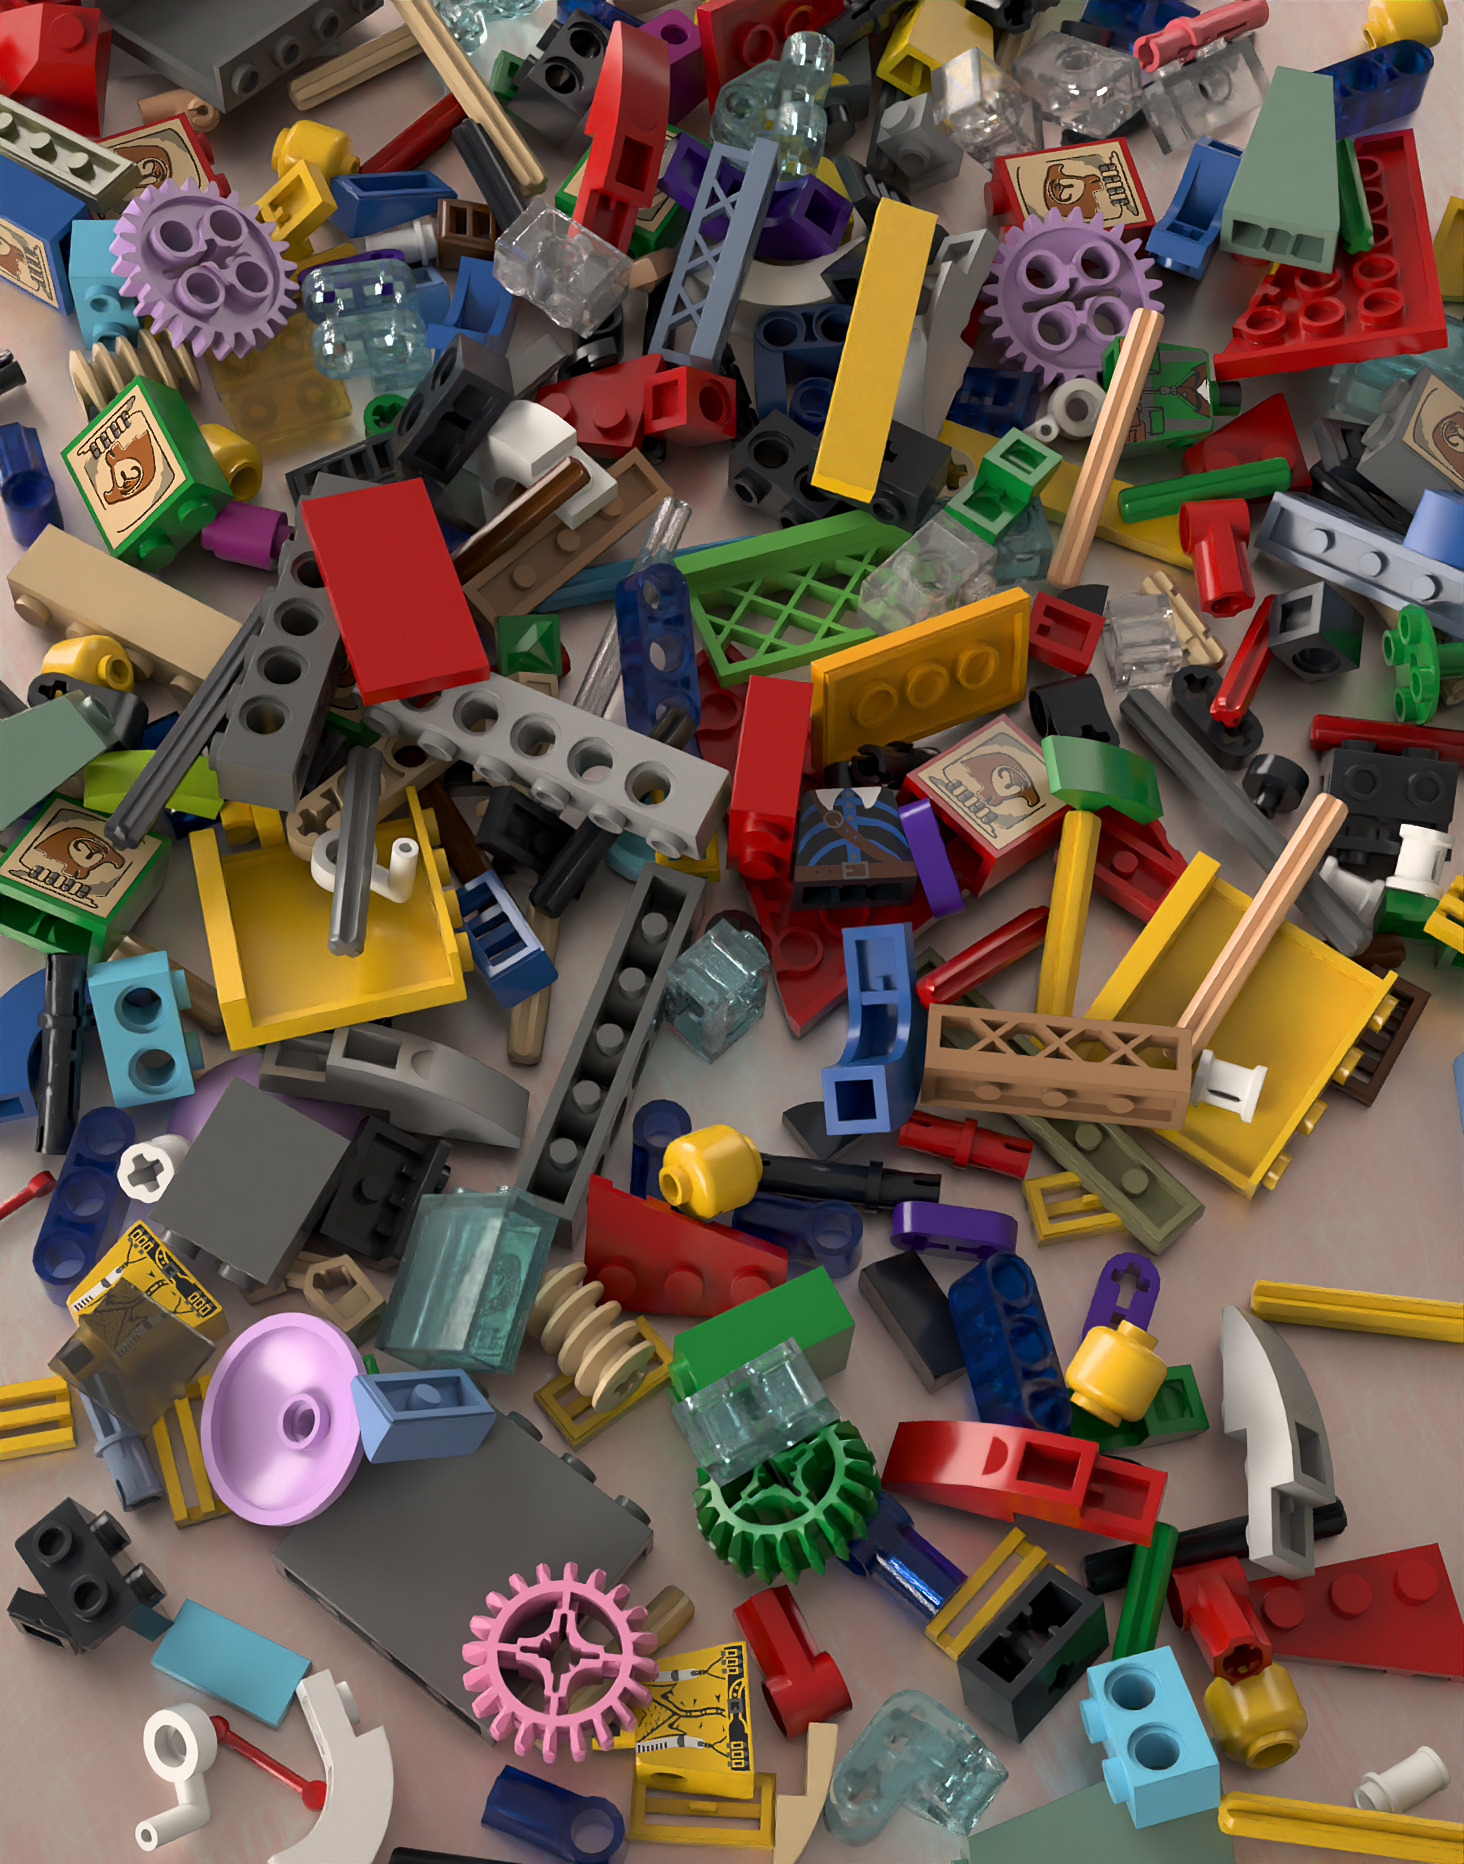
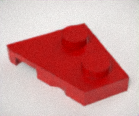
[533,353,668,459]
[1181,392,1312,505]
[1052,805,1189,924]

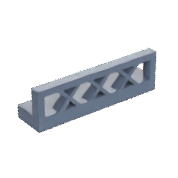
[647,137,782,374]
[1253,491,1464,640]

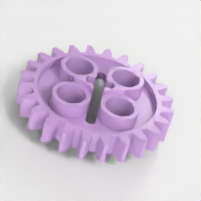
[109,177,300,361]
[977,206,1165,392]

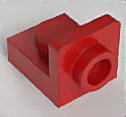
[1028,591,1106,676]

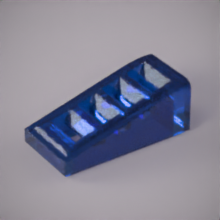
[945,366,1040,439]

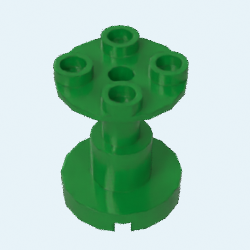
[1382,603,1464,726]

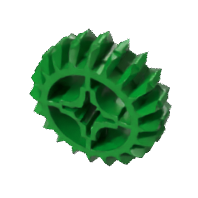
[692,1401,882,1586]

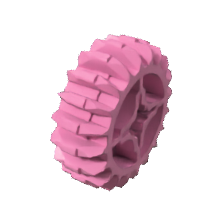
[462,1561,659,1763]

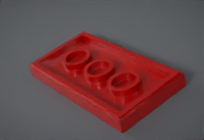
[300,477,490,706]

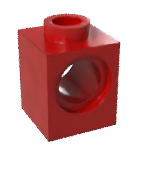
[644,365,736,448]

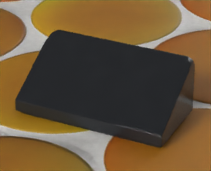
[858,1249,987,1394]

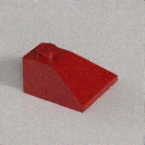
[0,3,112,138]

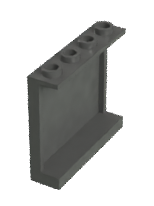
[81,0,384,114]
[271,1363,654,1747]

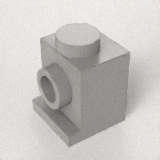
[876,92,968,193]

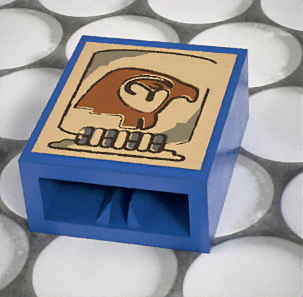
[0,154,90,316]

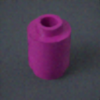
[201,500,296,571]

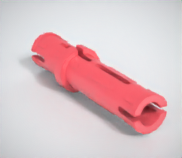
[1133,0,1269,73]

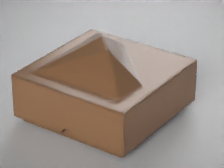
[602,247,677,296]

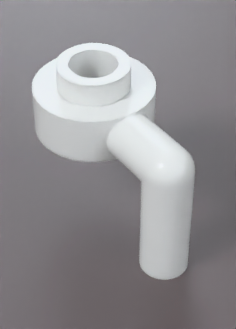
[1022,378,1106,445]
[311,828,419,903]
[136,1702,217,1851]

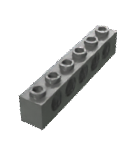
[208,472,383,813]
[508,860,707,1250]

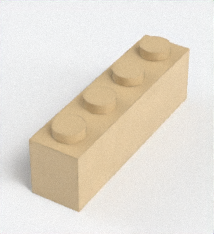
[6,524,243,706]

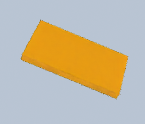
[811,586,1031,777]

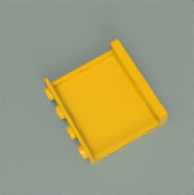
[189,785,474,1051]
[1057,850,1399,1200]

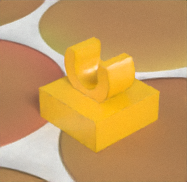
[219,800,287,848]

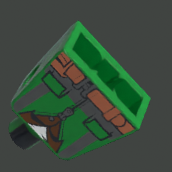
[1101,336,1242,461]

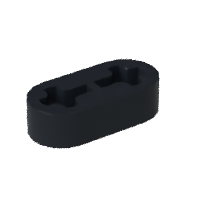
[1166,665,1264,771]

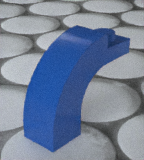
[821,922,927,1135]

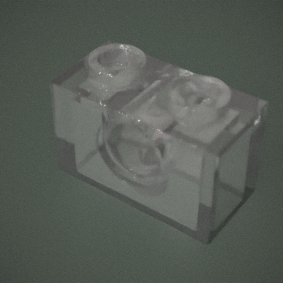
[1010,30,1144,140]
[1135,36,1270,156]
[930,46,1045,174]
[493,197,633,339]
[857,509,998,636]

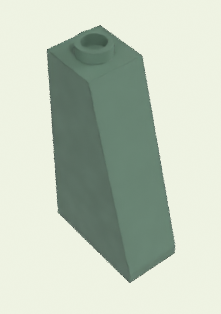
[1219,66,1340,274]
[0,689,120,834]
[951,1738,1236,1864]

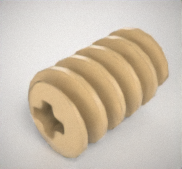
[69,328,202,424]
[522,1262,656,1413]

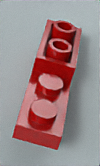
[565,21,670,264]
[880,1420,1168,1547]

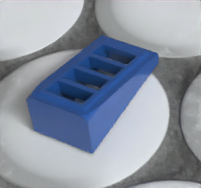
[328,170,458,239]
[455,869,558,1009]

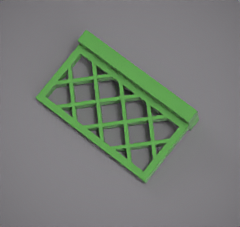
[673,509,951,688]

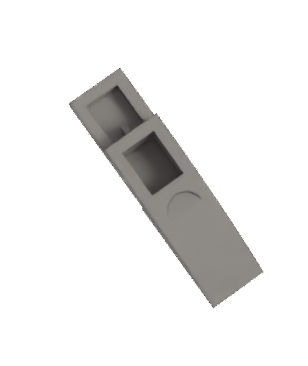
[892,228,1000,440]
[258,1022,530,1149]
[1220,1304,1336,1580]

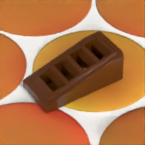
[437,199,553,269]
[1330,964,1432,1107]

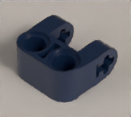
[754,303,853,422]

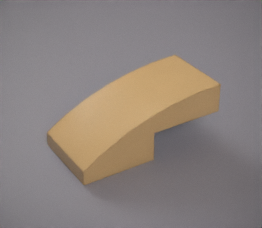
[772,1722,838,1864]

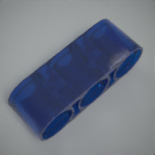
[1312,39,1434,141]
[614,563,701,736]
[32,1106,140,1308]
[948,1250,1073,1435]

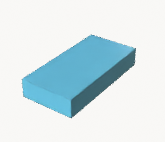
[151,1598,313,1730]

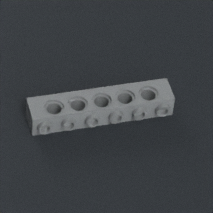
[351,671,733,861]

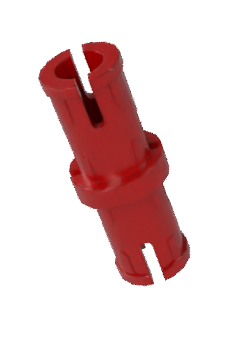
[897,1109,1034,1181]

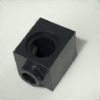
[1267,581,1364,683]

